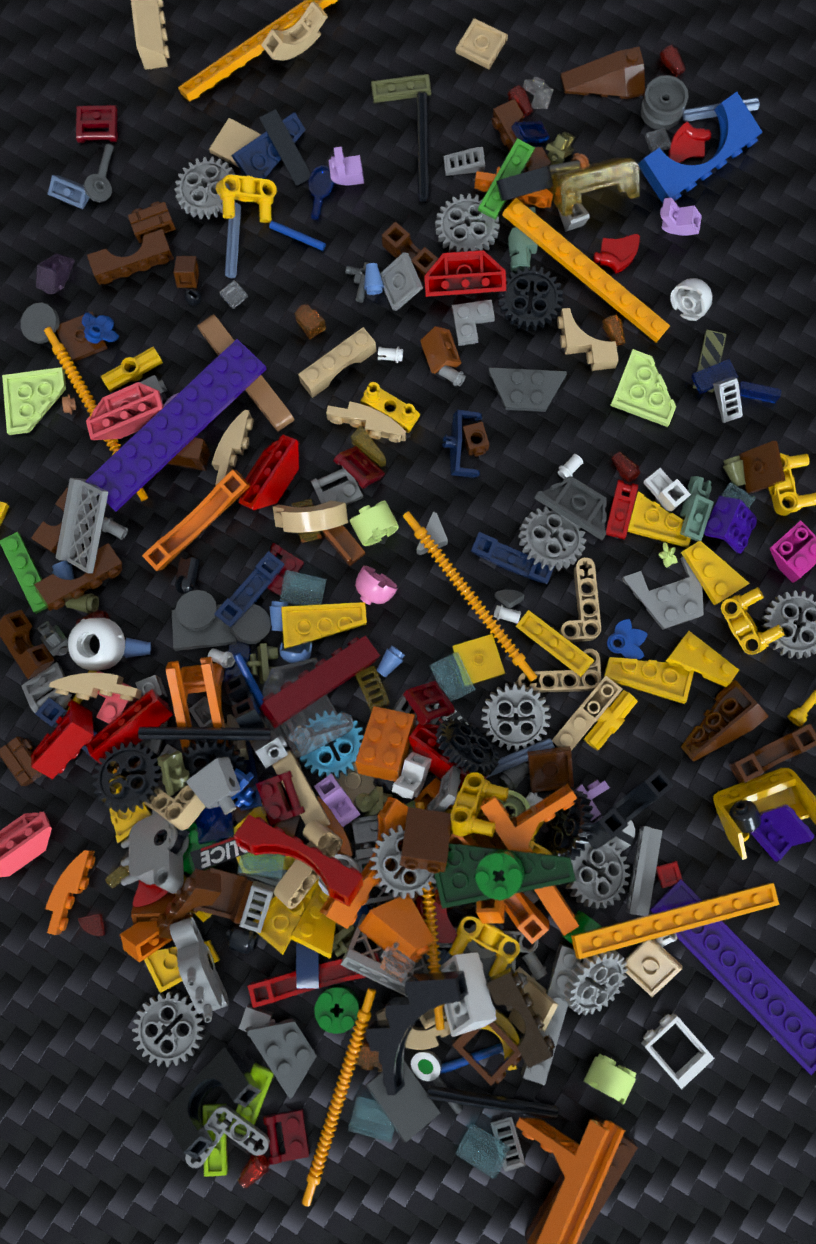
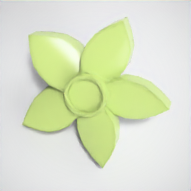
[659,542,678,567]

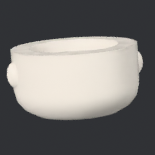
[68,618,125,671]

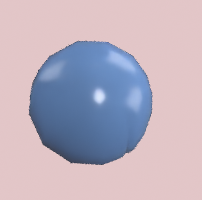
[280,642,312,664]

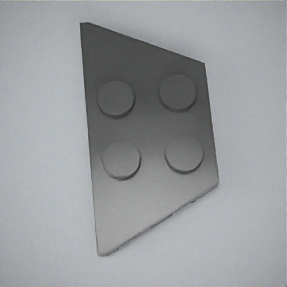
[489,368,567,412]
[534,476,606,540]
[245,1018,317,1099]

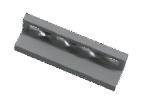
[625,826,662,916]

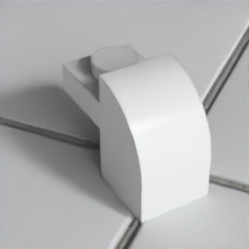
[643,468,691,511]
[392,752,432,799]

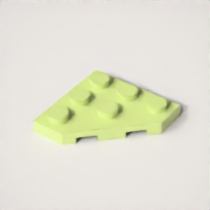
[611,349,676,427]
[2,367,66,435]

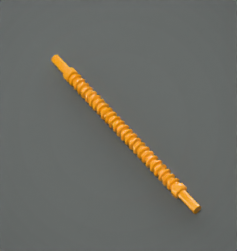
[44,327,148,501]
[403,511,537,682]
[415,802,445,1030]
[302,988,376,1206]

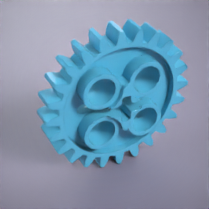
[297,710,364,779]

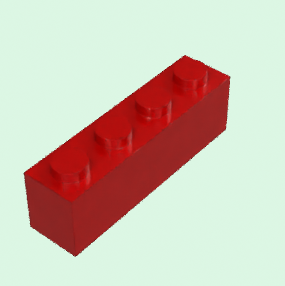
[86,689,173,765]

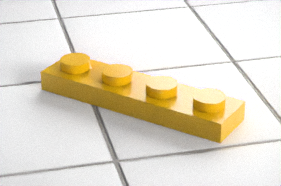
[516,610,594,677]

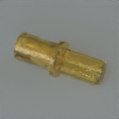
[105,863,130,888]

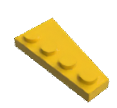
[281,602,367,650]
[603,657,694,704]
[253,878,319,955]

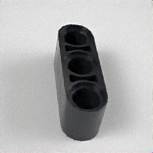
[496,166,554,202]

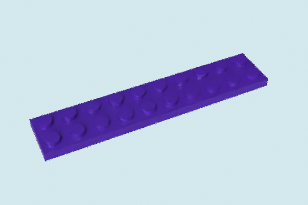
[86,339,267,512]
[649,879,816,1075]

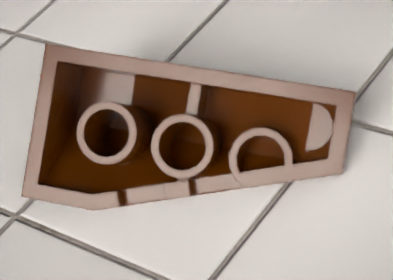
[561,47,645,99]
[681,680,769,762]

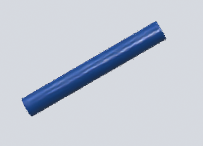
[269,221,326,251]
[233,652,264,707]
[441,1043,503,1074]

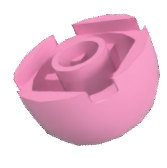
[355,566,398,605]

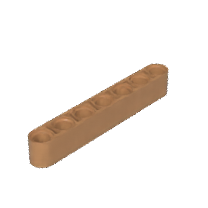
[197,314,294,432]

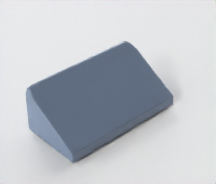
[48,175,89,209]

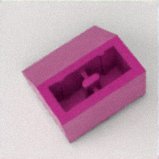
[769,521,816,583]

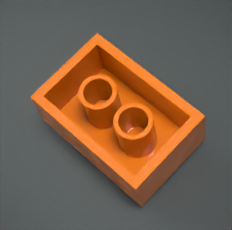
[355,706,417,782]

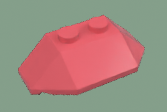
[86,382,164,441]
[0,812,52,877]

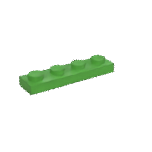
[478,138,535,220]
[0,532,47,614]

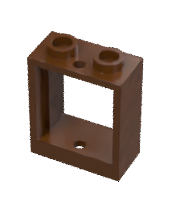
[167,438,210,471]
[452,1020,522,1085]

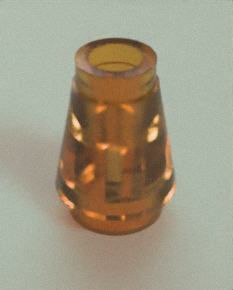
[602,315,626,346]

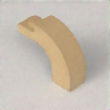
[262,1,328,60]
[273,501,348,533]
[376,1007,451,1050]

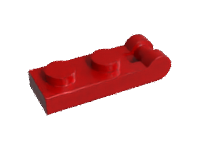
[605,480,638,539]

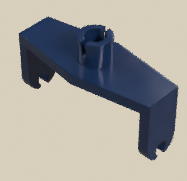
[442,410,482,478]

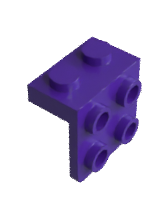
[704,496,757,554]
[751,804,814,862]

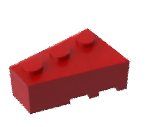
[31,699,94,779]

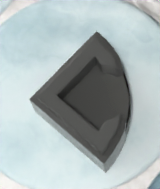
[495,590,525,609]

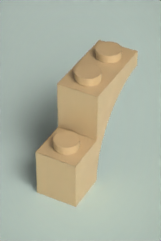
[557,308,619,371]

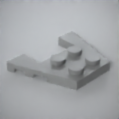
[622,557,704,630]

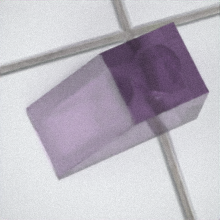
[36,253,74,294]

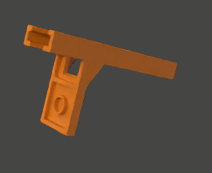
[165,657,229,749]
[480,784,579,935]
[516,1118,625,1244]

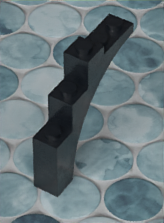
[366,971,468,1095]

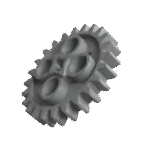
[174,157,235,219]
[435,194,500,253]
[518,506,586,571]
[761,590,816,659]
[481,682,551,751]
[369,825,436,899]
[566,842,630,909]
[563,950,628,1015]
[132,991,205,1067]

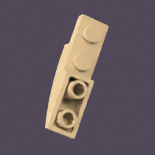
[326,401,406,443]
[212,410,254,486]
[49,673,142,701]
[552,675,622,751]

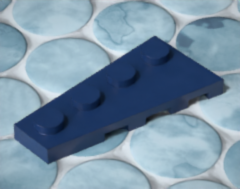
[231,112,306,179]

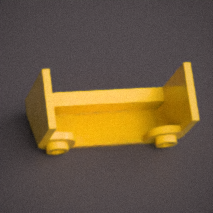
[713,768,816,859]

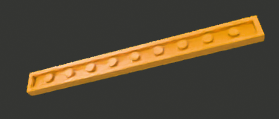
[178,0,338,102]
[502,198,670,342]
[571,883,779,959]

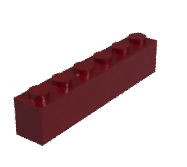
[260,635,380,729]

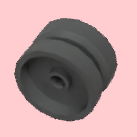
[640,75,688,130]

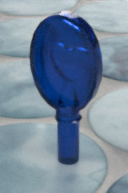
[309,165,334,220]

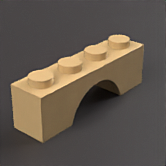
[298,327,377,398]

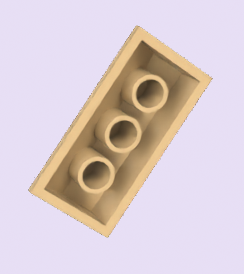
[131,0,170,70]

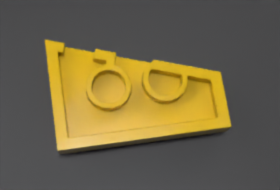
[627,491,690,548]
[681,541,750,605]
[666,631,739,687]
[109,766,152,843]
[291,886,336,958]
[144,941,220,993]

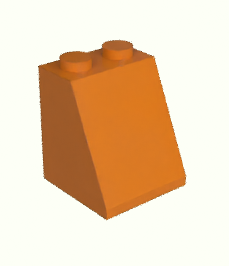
[358,893,435,965]

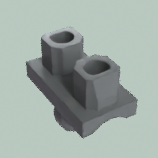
[37,621,69,656]

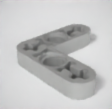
[186,1105,270,1168]

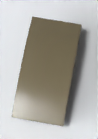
[225,714,249,760]

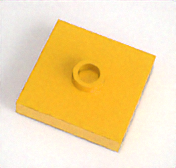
[452,634,505,687]

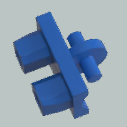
[231,768,254,807]

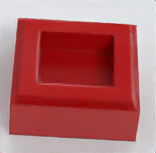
[656,861,683,888]

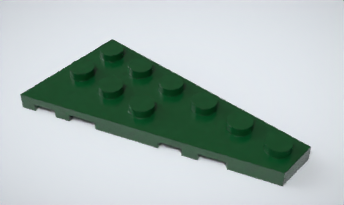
[434,843,576,909]

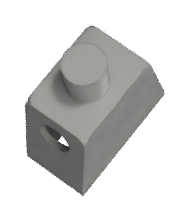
[186,757,240,815]

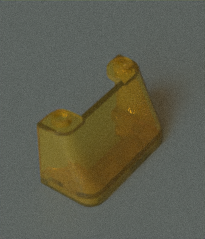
[548,158,640,216]

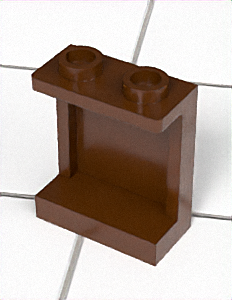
[400,807,451,873]
[191,866,254,924]

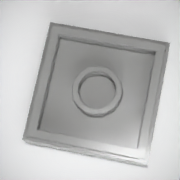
[380,253,423,310]

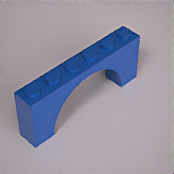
[637,92,762,203]

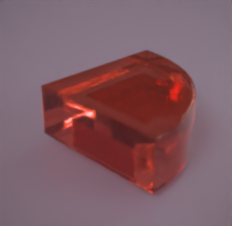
[78,914,105,936]

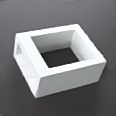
[641,1013,714,1089]

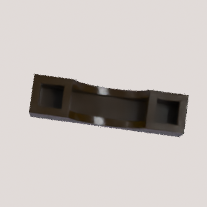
[486,967,555,1068]

